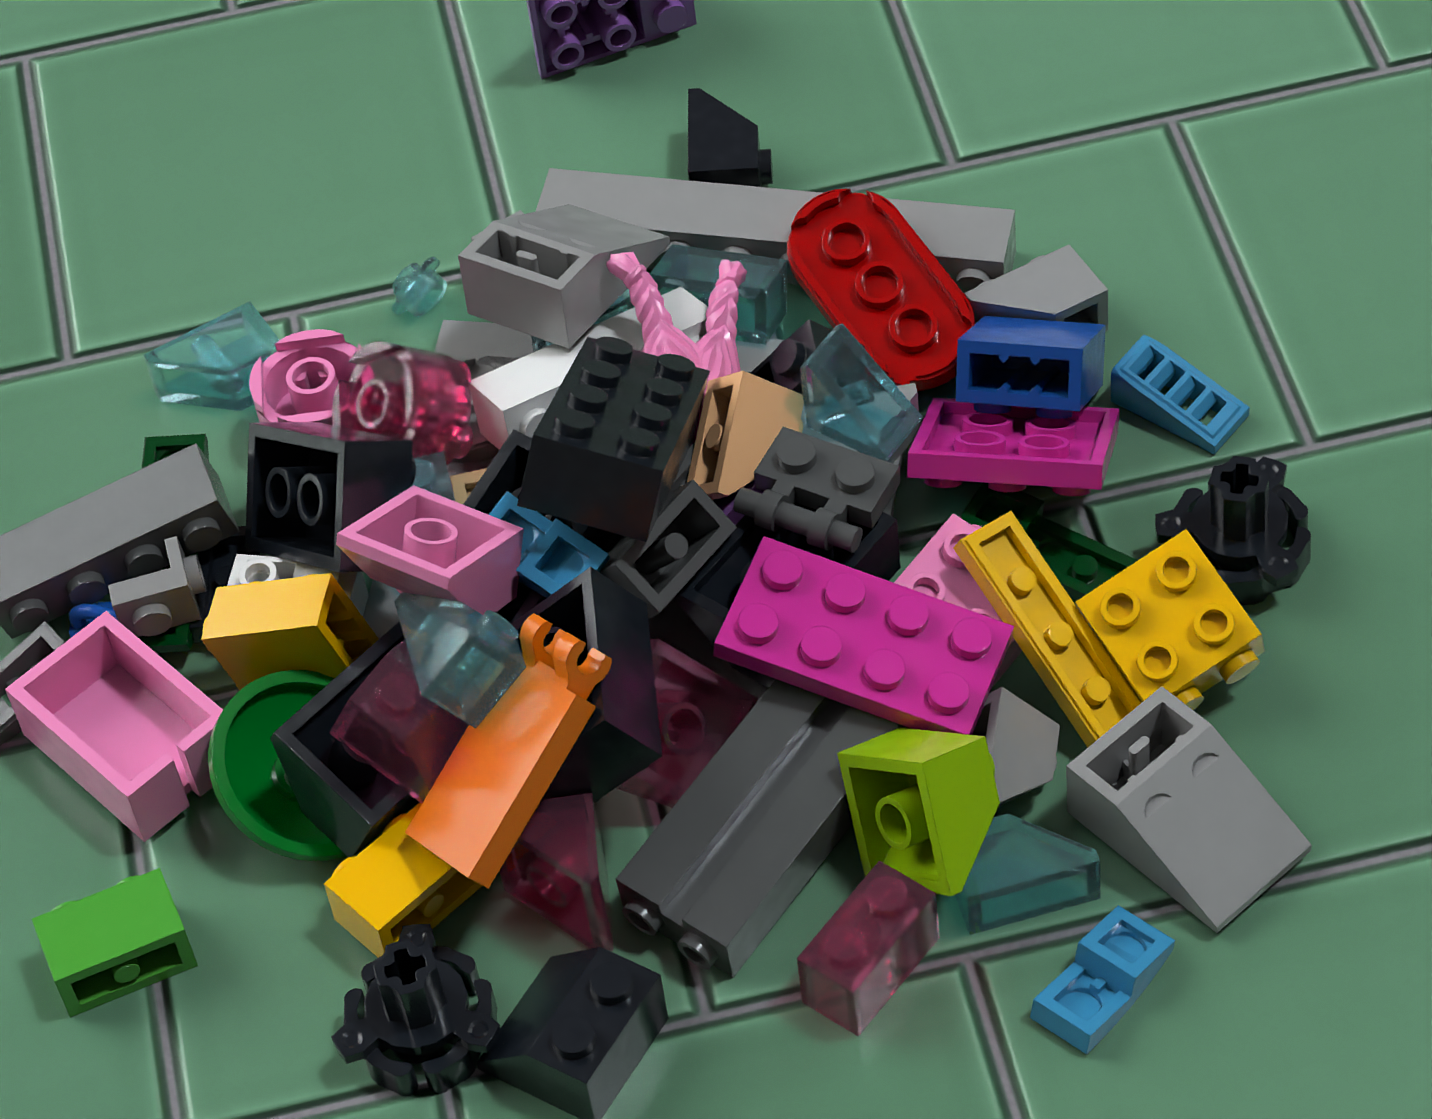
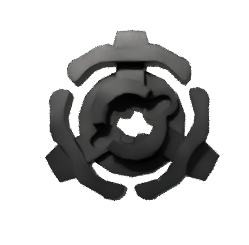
[1155,456,1311,605]
[331,924,501,1097]

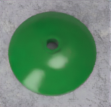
[208,670,372,861]

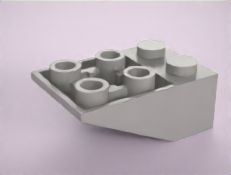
[458,204,670,349]
[1066,686,1312,933]

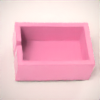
[5,611,223,842]

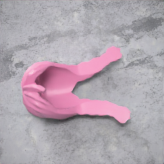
[606,252,747,446]

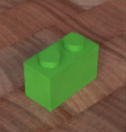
[31,868,198,1018]

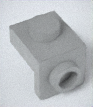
[108,536,207,637]

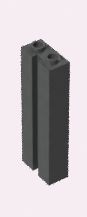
[616,679,908,978]

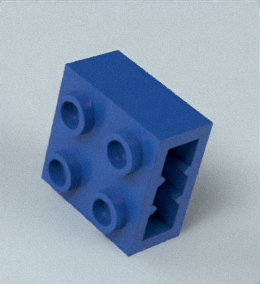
[956,316,1106,419]

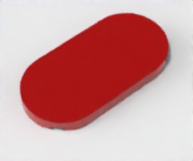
[787,188,975,391]

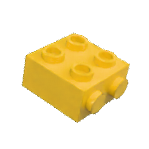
[1075,529,1265,710]
[201,573,379,690]

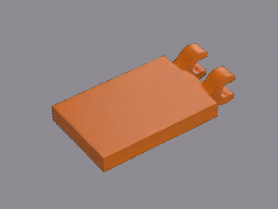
[405,613,612,889]

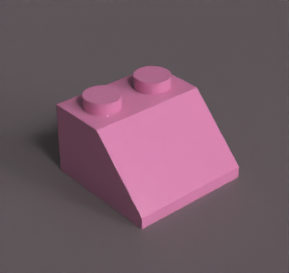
[336,485,524,623]

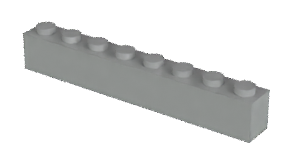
[536,168,1016,293]

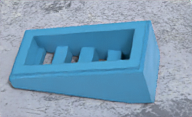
[1111,335,1250,455]

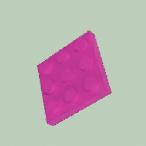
[907,398,1119,496]

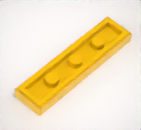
[953,511,1142,748]

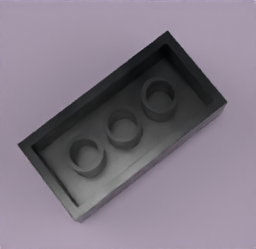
[517,337,710,542]

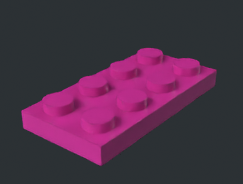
[713,536,1014,735]

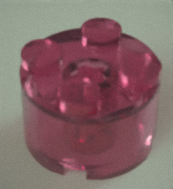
[332,341,473,476]

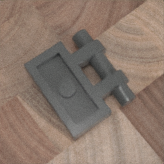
[733,427,901,553]

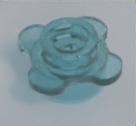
[391,256,447,317]

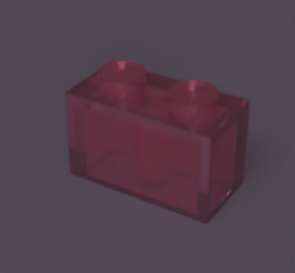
[797,861,939,1037]

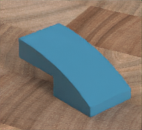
[489,491,610,598]
[1030,905,1175,1055]

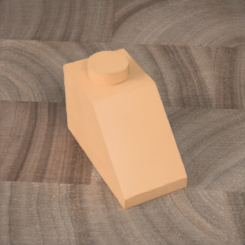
[687,371,805,500]

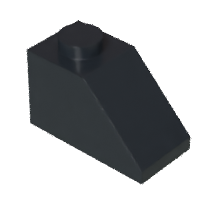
[688,88,773,187]

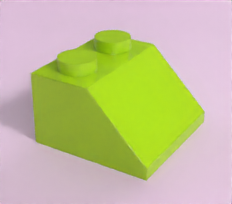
[837,727,1000,896]

